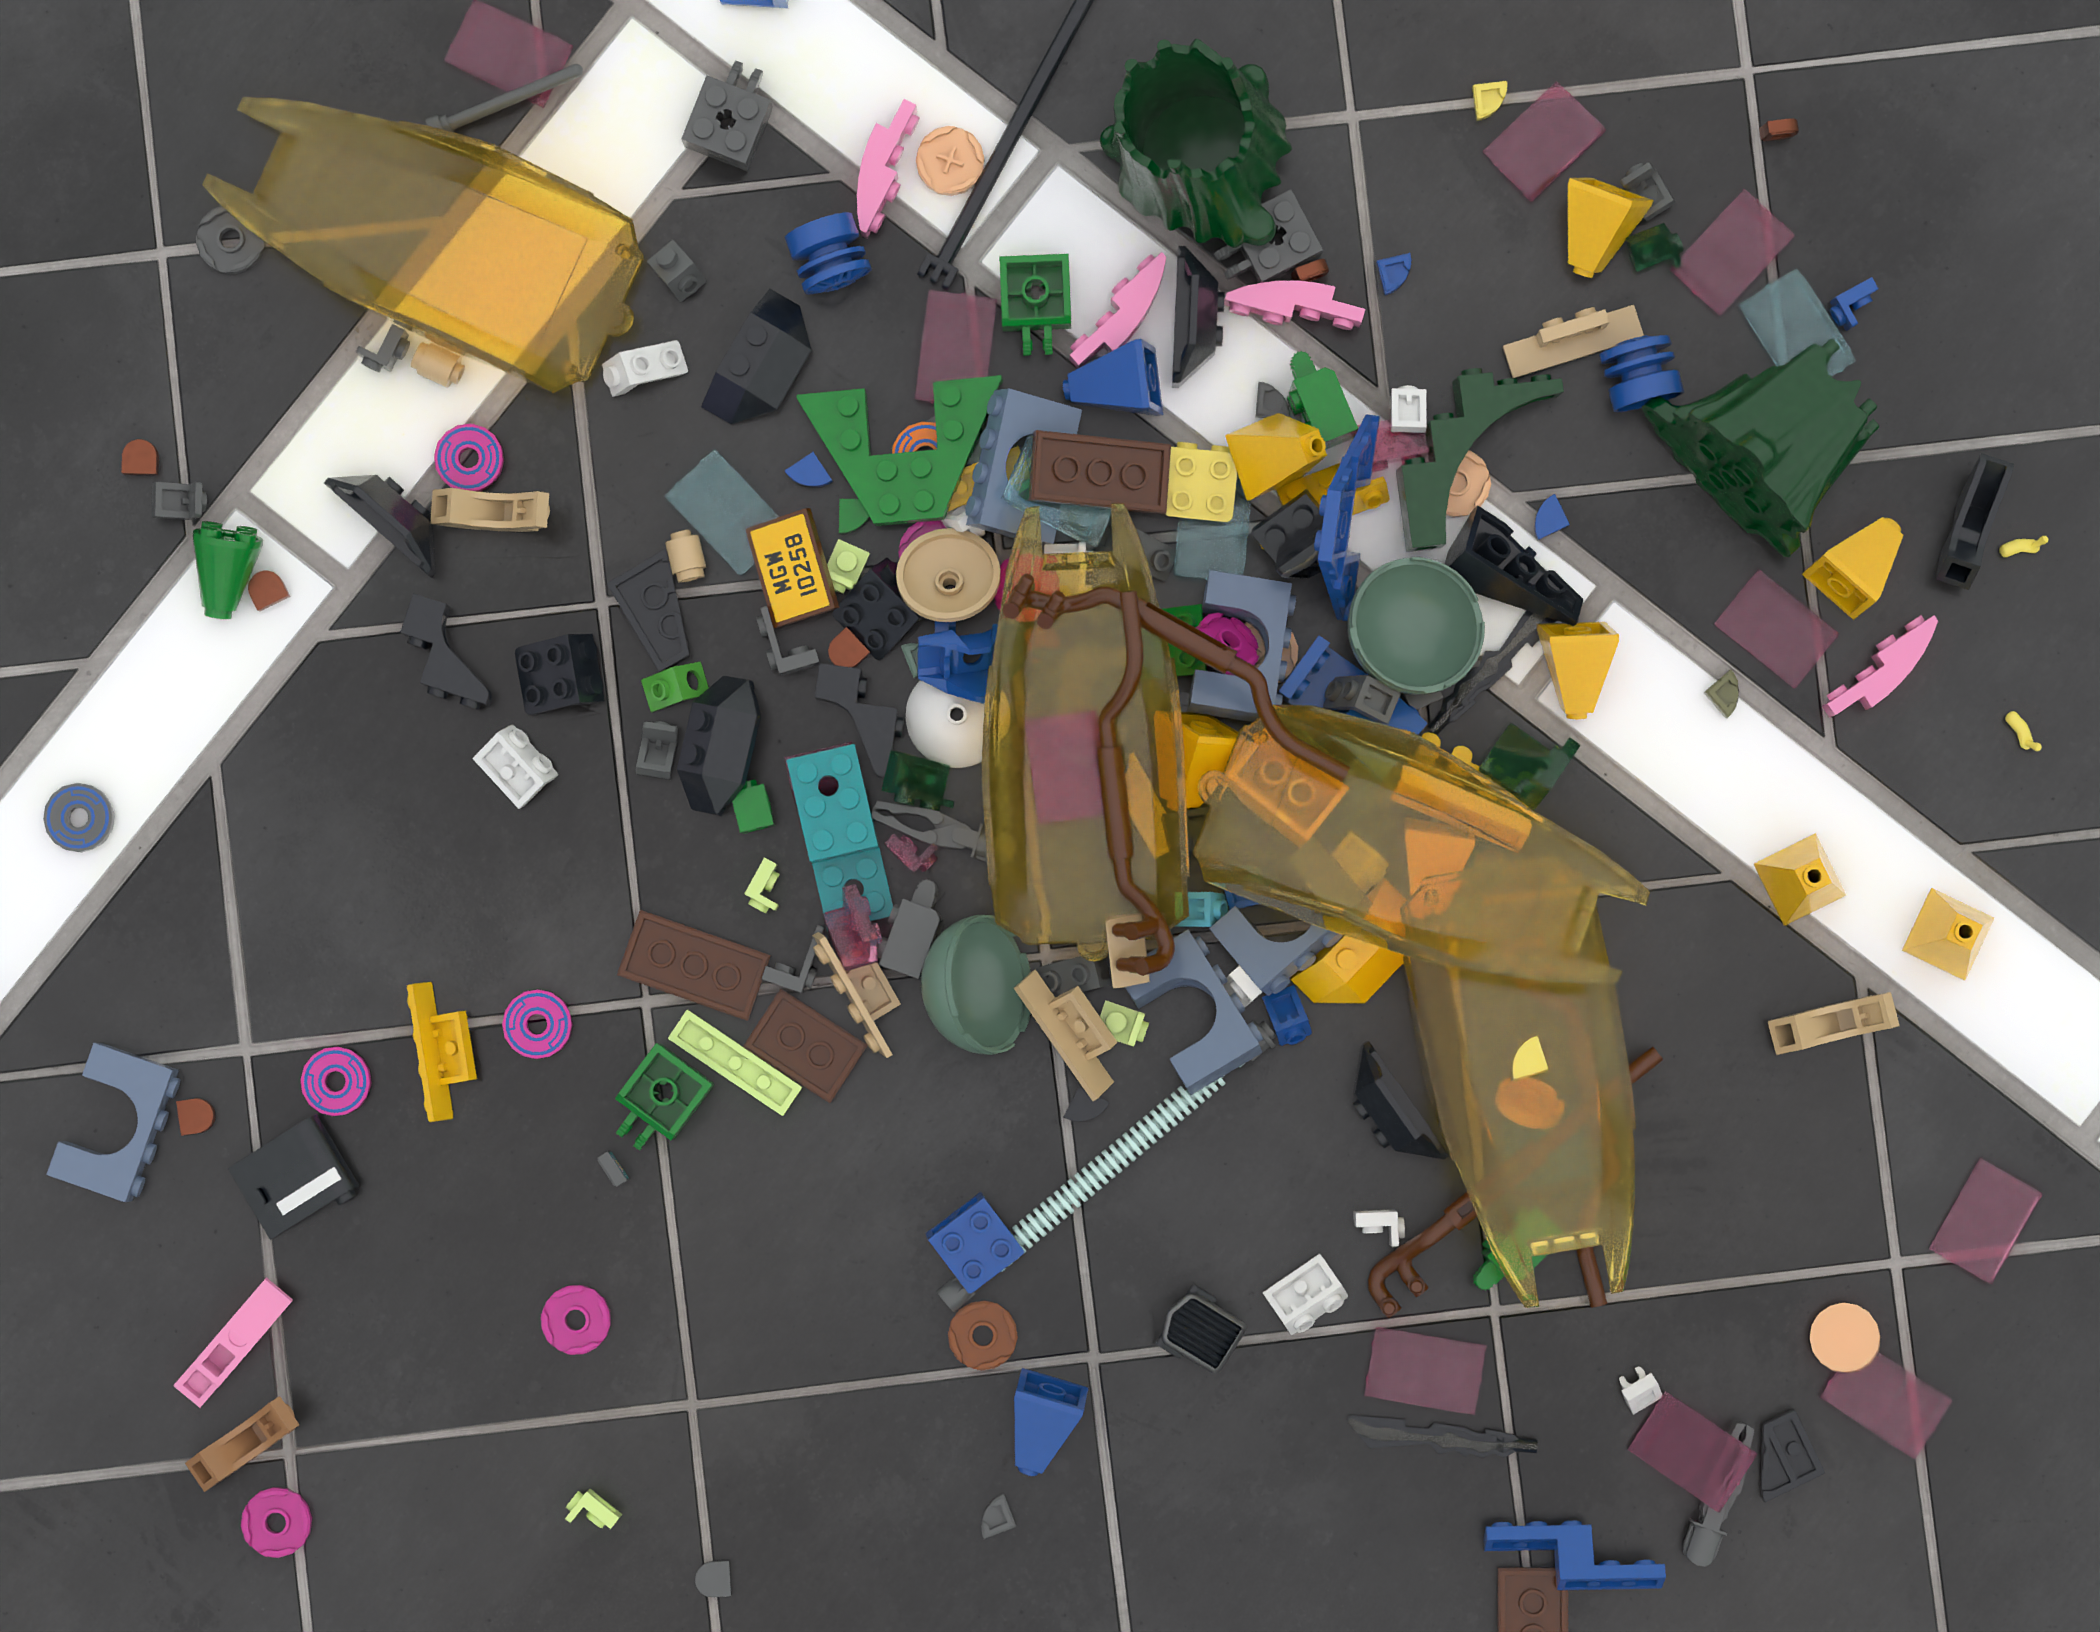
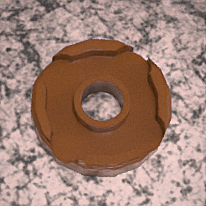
[948,1300,1018,1371]

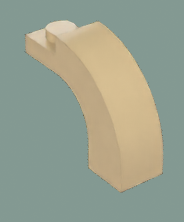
[430,488,550,532]
[1768,992,1900,1055]

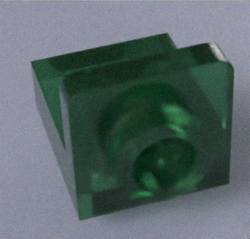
[1626,223,1684,271]

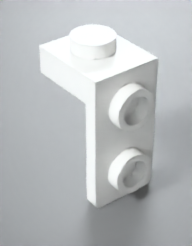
[602,340,688,397]

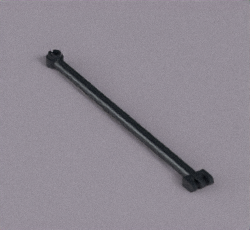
[917,0,1094,291]

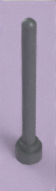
[425,64,583,145]

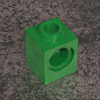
[732,780,776,834]

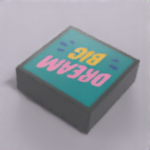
[597,1150,630,1187]

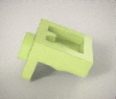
[827,539,870,594]
[745,857,780,913]
[1100,1000,1149,1047]
[565,1489,622,1529]

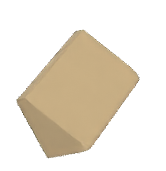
[1105,913,1150,988]

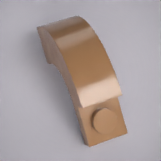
[185,1396,299,1492]

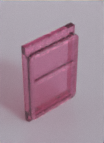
[444,0,573,108]
[1670,189,1795,316]
[915,290,997,403]
[1364,1326,1486,1415]
[1820,1352,1952,1459]
[1628,1391,1758,1513]

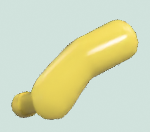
[1999,536,2048,557]
[2005,711,2042,751]

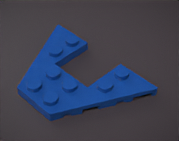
[1314,414,1380,621]

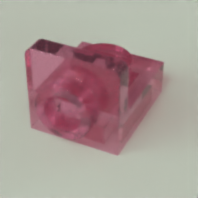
[884,834,938,874]

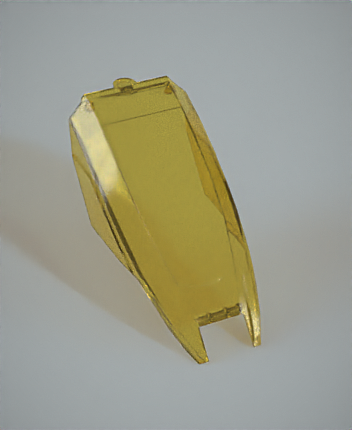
[202,97,644,393]
[982,503,1190,962]
[1193,705,1650,984]
[1400,850,1636,1308]

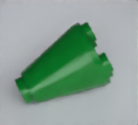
[193,521,263,619]

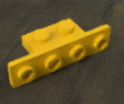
[1259,463,1390,549]
[407,982,477,1122]

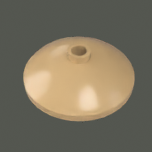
[896,528,1001,622]

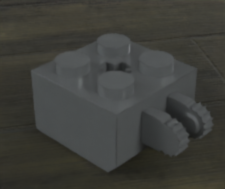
[681,60,773,172]
[1214,189,1323,283]
[876,879,945,980]

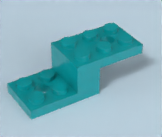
[787,744,893,931]

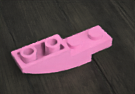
[857,99,920,239]
[1069,252,1166,369]
[1224,281,1365,330]
[1822,615,1938,718]
[173,1277,293,1408]

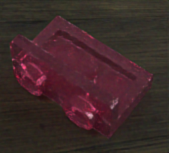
[824,884,882,971]

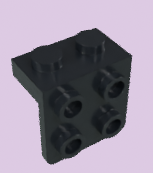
[833,557,924,660]
[515,634,605,715]

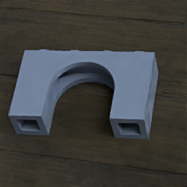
[965,388,1082,545]
[1187,570,1296,724]
[1209,837,1374,996]
[1125,929,1263,1095]
[46,1043,180,1202]

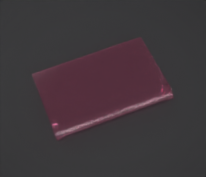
[1483,81,1606,202]
[1714,569,1839,689]
[1024,710,1103,824]
[1929,1158,2043,1285]

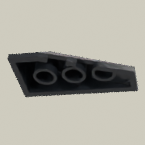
[1445,505,1583,626]

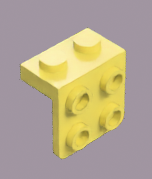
[1165,442,1237,522]

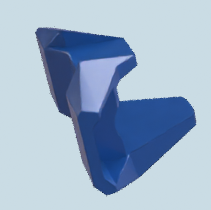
[917,623,1024,704]

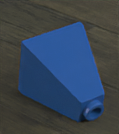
[1063,339,1163,416]
[1014,1368,1088,1476]

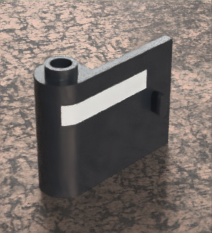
[228,1114,359,1240]

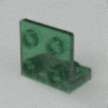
[1479,723,1581,810]

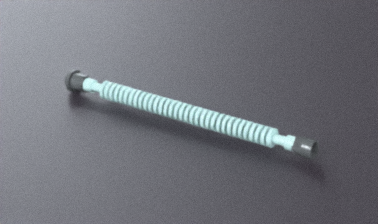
[936,1020,1277,1312]

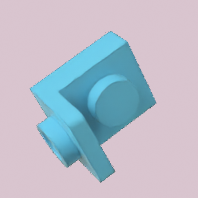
[1172,892,1228,927]

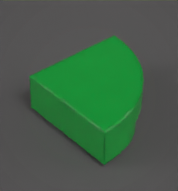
[839,499,869,534]

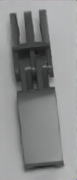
[872,801,1015,865]
[1683,1421,1754,1566]

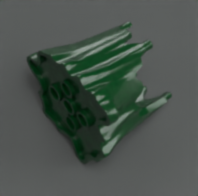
[1100,39,1292,248]
[1642,338,1879,557]

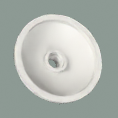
[905,680,1009,768]

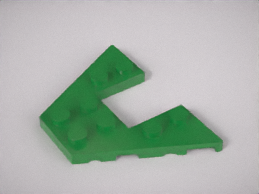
[796,375,1003,526]

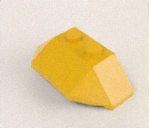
[1289,879,1413,1003]

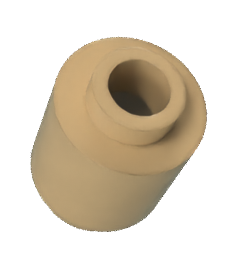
[411,342,465,388]
[665,530,706,583]

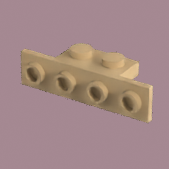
[1502,305,1644,378]
[812,932,901,1058]
[1014,969,1117,1101]

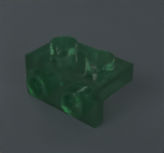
[881,750,955,811]

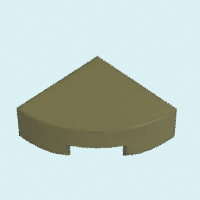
[1704,669,1739,718]

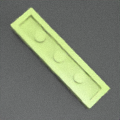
[668,1010,803,1116]

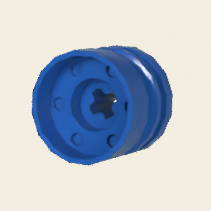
[785,212,872,294]
[1599,335,1684,412]

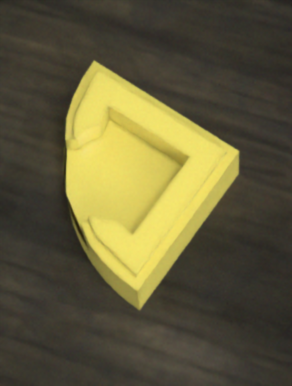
[1472,81,1507,121]
[1512,1035,1548,1081]

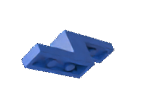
[1484,1521,1666,1590]

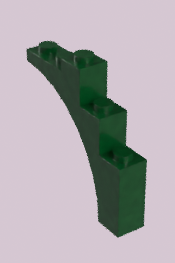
[1396,368,1564,552]

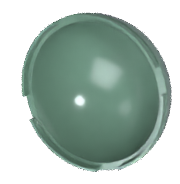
[1348,557,1485,695]
[921,915,1031,1055]

